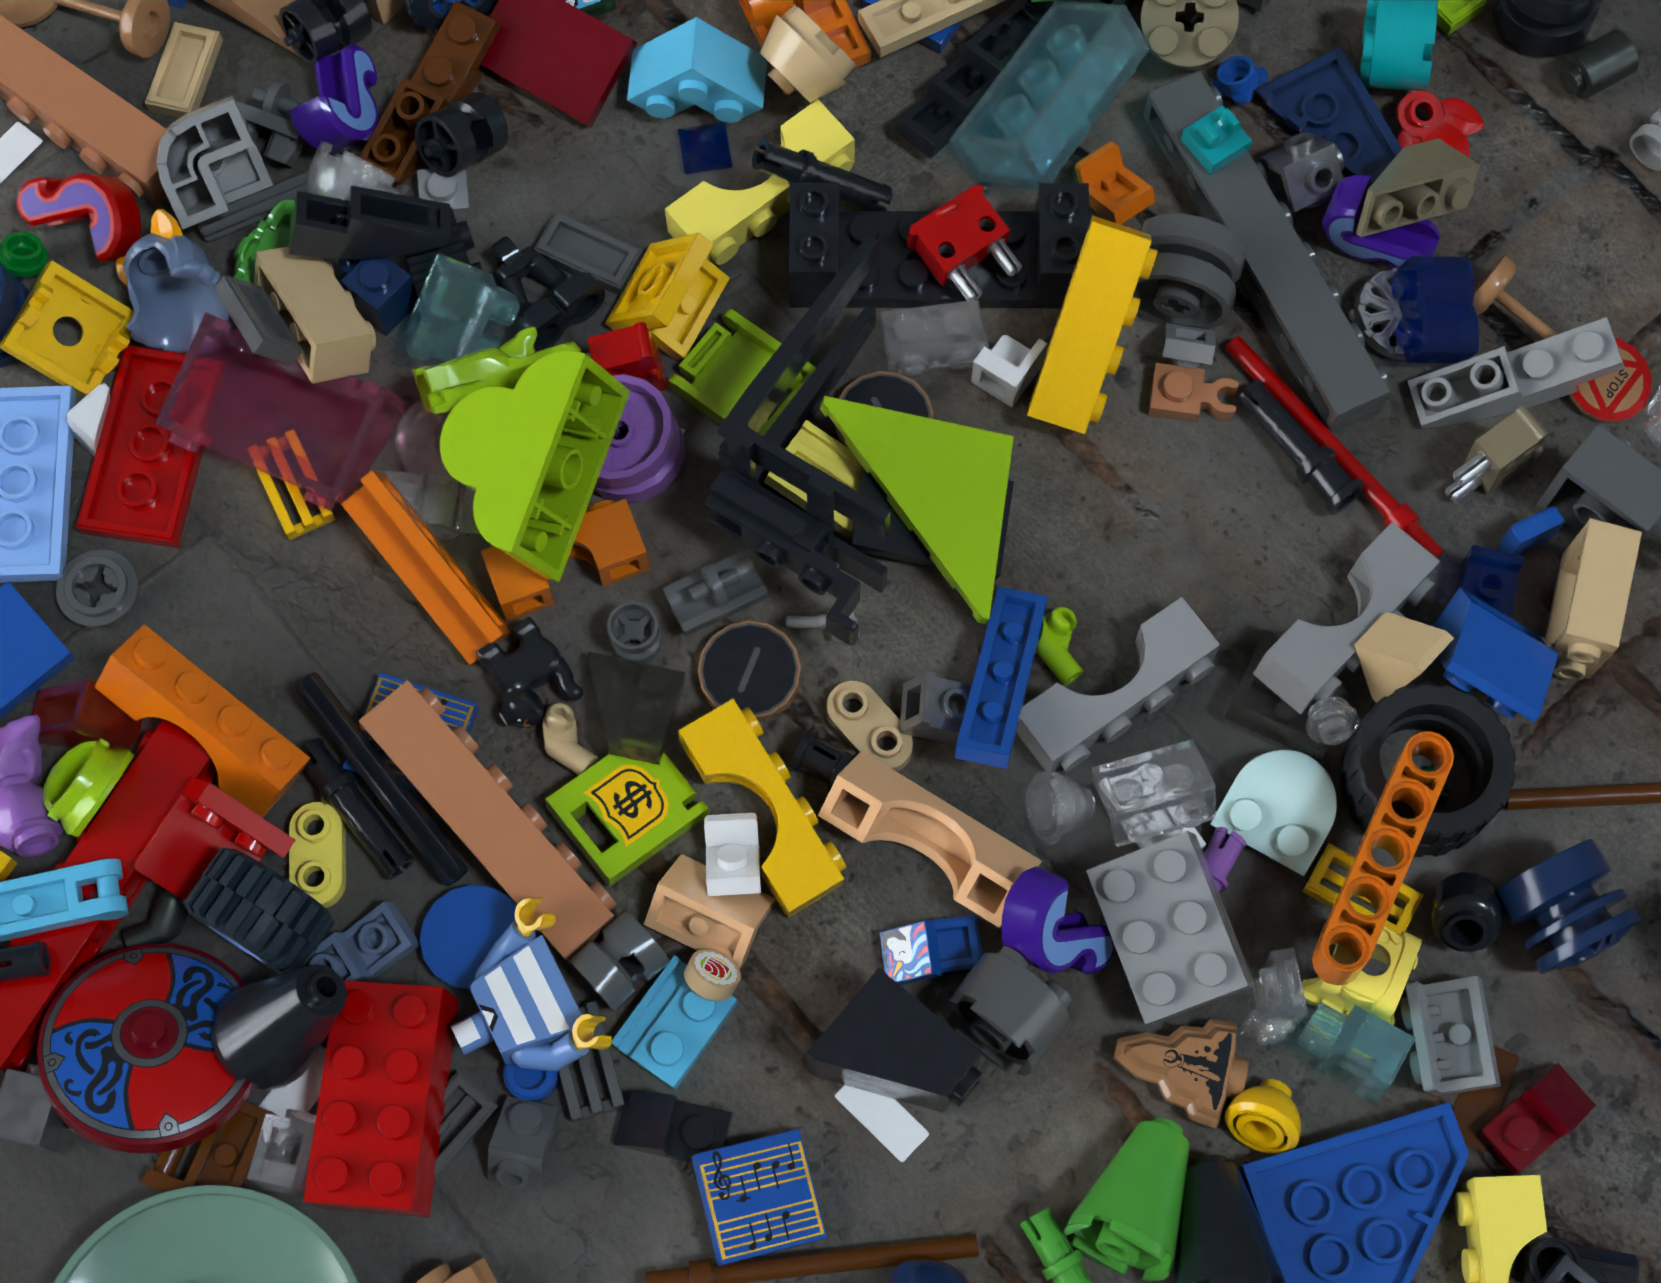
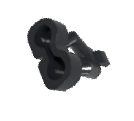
[492,236,605,351]

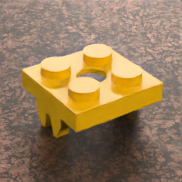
[0,260,134,398]

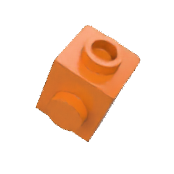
[1075,141,1156,225]

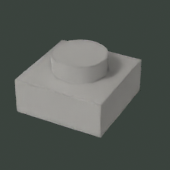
[417,169,472,219]
[1162,323,1216,368]

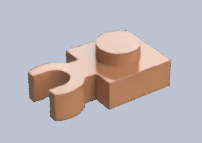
[1148,363,1239,423]

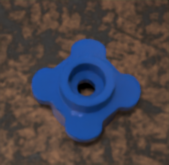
[1211,56,1268,105]

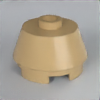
[760,4,857,103]

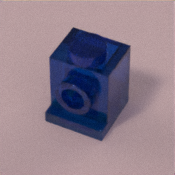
[1455,545,1524,617]

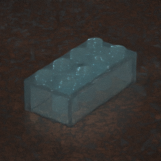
[949,1,1151,190]

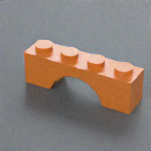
[94,624,310,818]

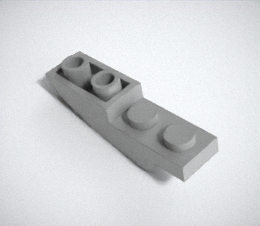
[1407,317,1625,429]

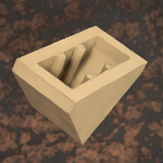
[1354,611,1454,703]

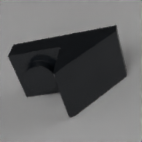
[614,1091,733,1163]

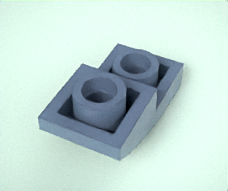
[305,901,420,982]

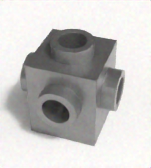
[1260,133,1344,212]

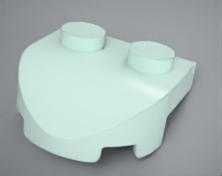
[1210,749,1337,876]

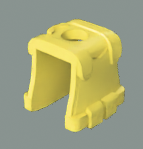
[1297,912,1422,1035]

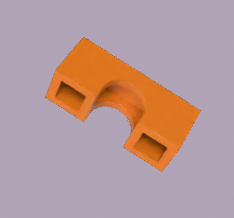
[481,498,651,622]

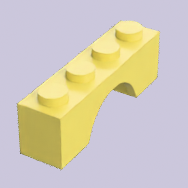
[665,99,855,265]
[1455,1175,1547,1283]

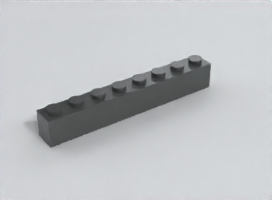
[1143,71,1390,433]

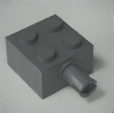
[1536,424,1661,549]

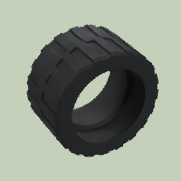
[1339,682,1516,858]

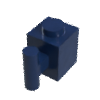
[333,257,420,336]

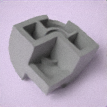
[156,95,273,229]

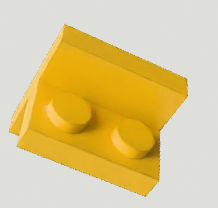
[605,233,730,360]

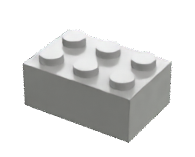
[1086,831,1255,1025]

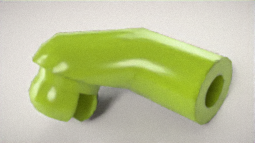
[1037,606,1084,687]

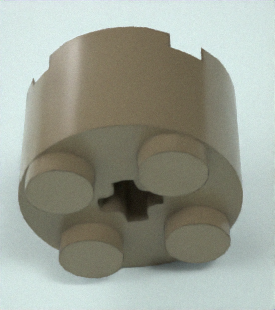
[1141,0,1239,71]

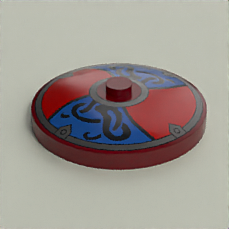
[37,943,255,1154]

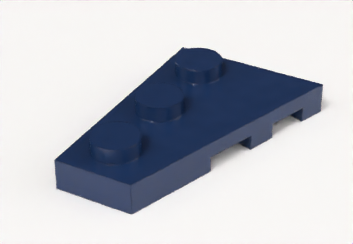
[1255,47,1402,186]

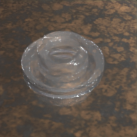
[1306,697,1360,745]

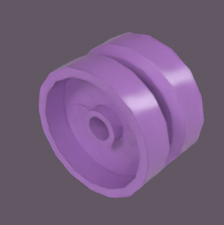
[594,374,685,503]

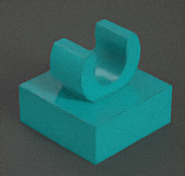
[1181,105,1252,175]

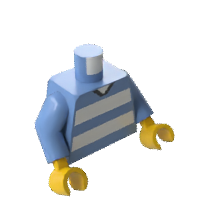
[451,897,612,1072]

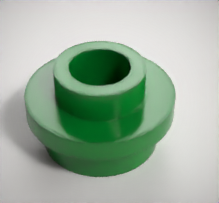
[0,232,48,277]

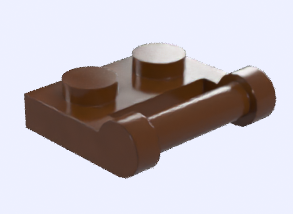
[141,1102,278,1193]

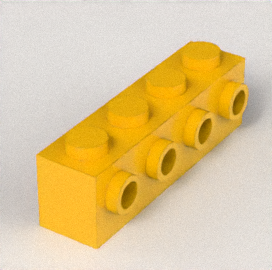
[1027,216,1158,434]

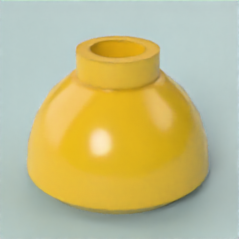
[1224,1079,1301,1154]

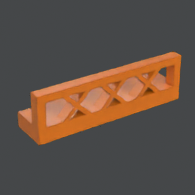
[341,470,512,665]

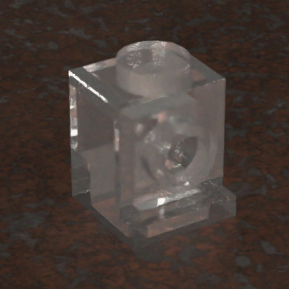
[247,1109,316,1197]

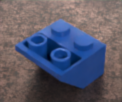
[1433,587,1558,722]

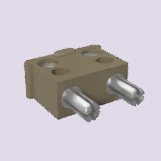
[1445,405,1549,503]

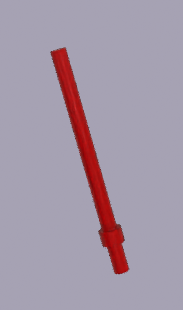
[1225,336,1444,558]

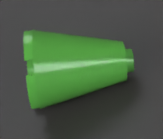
[1064,1117,1190,1281]

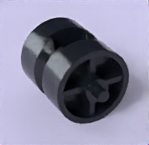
[279,0,372,64]
[415,92,508,177]

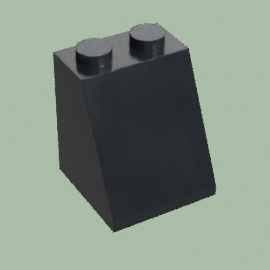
[807,968,983,1113]

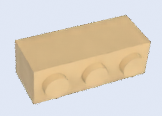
[254,246,376,384]

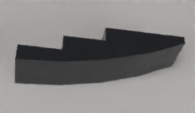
[894,0,1057,158]

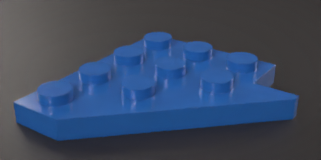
[1239,1102,1469,1283]

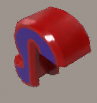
[16,173,142,262]

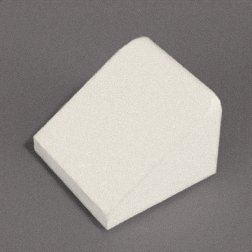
[67,383,111,456]

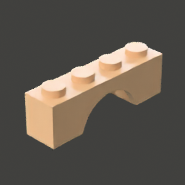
[818,751,1042,928]

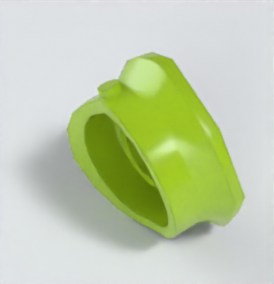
[43,738,134,837]

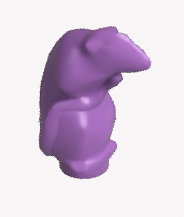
[0,715,65,857]

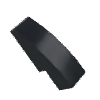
[289,185,451,259]

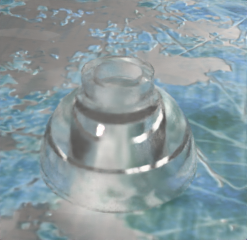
[1025,771,1095,845]

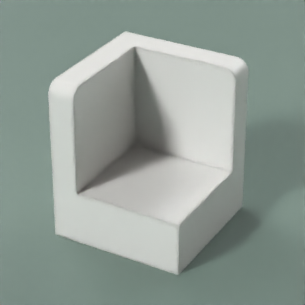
[971,335,1048,407]

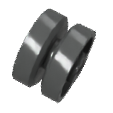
[1133,213,1246,329]

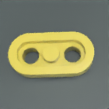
[289,802,346,908]

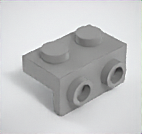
[1401,976,1501,1096]

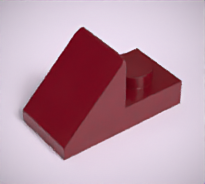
[1477,1063,1596,1175]

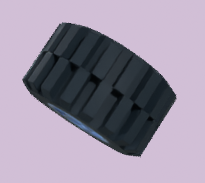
[183,848,335,974]

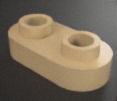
[827,681,913,772]

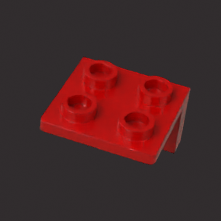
[131,776,295,901]

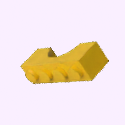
[678,699,846,919]

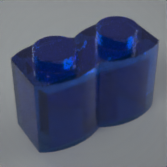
[1392,256,1479,363]

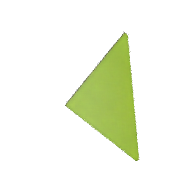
[820,396,1014,624]

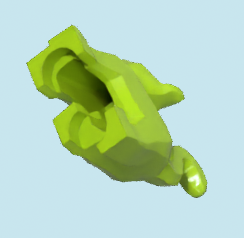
[412,327,581,414]

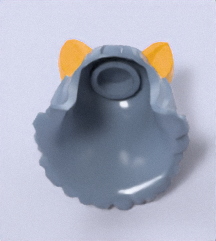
[115,209,234,354]

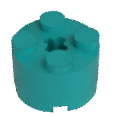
[1359,0,1438,91]

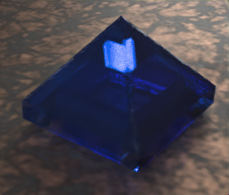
[678,122,732,174]

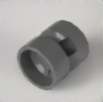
[567,910,670,1013]

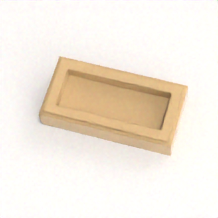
[145,22,223,118]

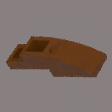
[357,1,501,185]

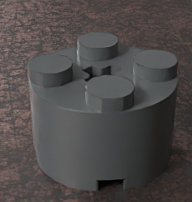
[943,946,1072,1076]

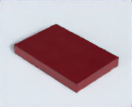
[481,0,637,128]

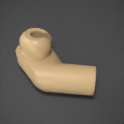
[542,703,599,775]

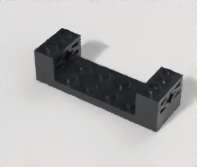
[789,182,1090,309]

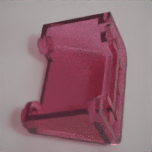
[155,312,408,512]

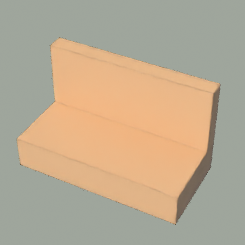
[643,854,776,970]

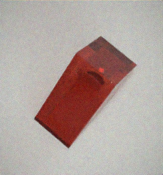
[31,679,142,749]

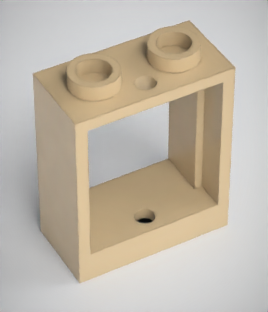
[1545,518,1642,680]

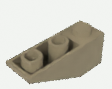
[1356,138,1480,237]

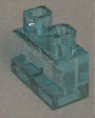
[403,253,520,361]
[1296,1002,1416,1104]

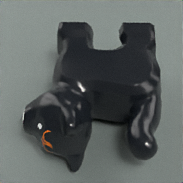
[476,617,583,728]

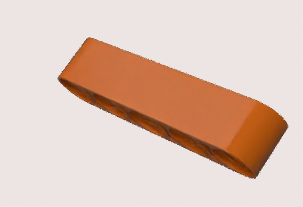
[1312,731,1454,986]

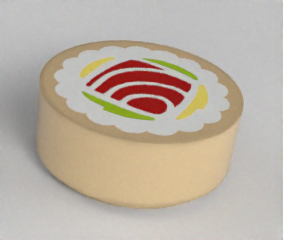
[684,949,741,1001]

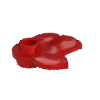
[1395,90,1484,158]

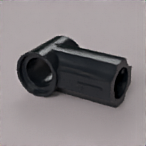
[1516,1238,1639,1283]

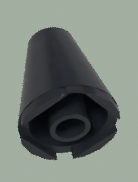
[210,964,347,1091]
[1174,1155,1286,1283]

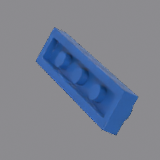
[955,586,1048,769]

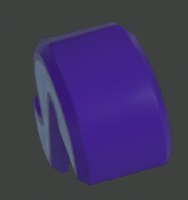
[289,44,379,154]
[1322,174,1441,275]
[1002,866,1116,975]

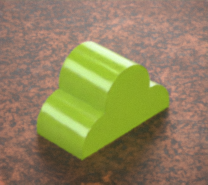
[440,350,630,582]

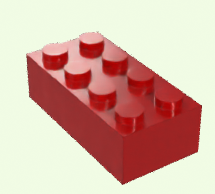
[303,980,459,1218]

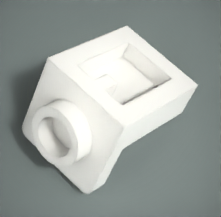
[704,813,761,896]

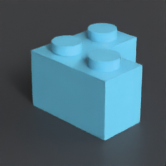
[627,17,767,124]

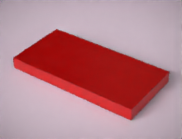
[75,345,225,548]

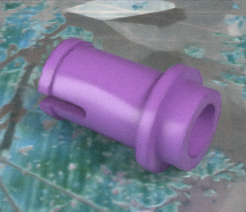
[1204,827,1246,892]

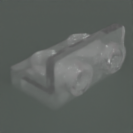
[880,300,989,376]
[1092,739,1216,847]
[1238,947,1308,1046]

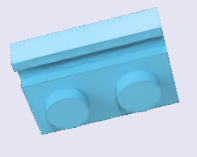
[611,955,738,1091]

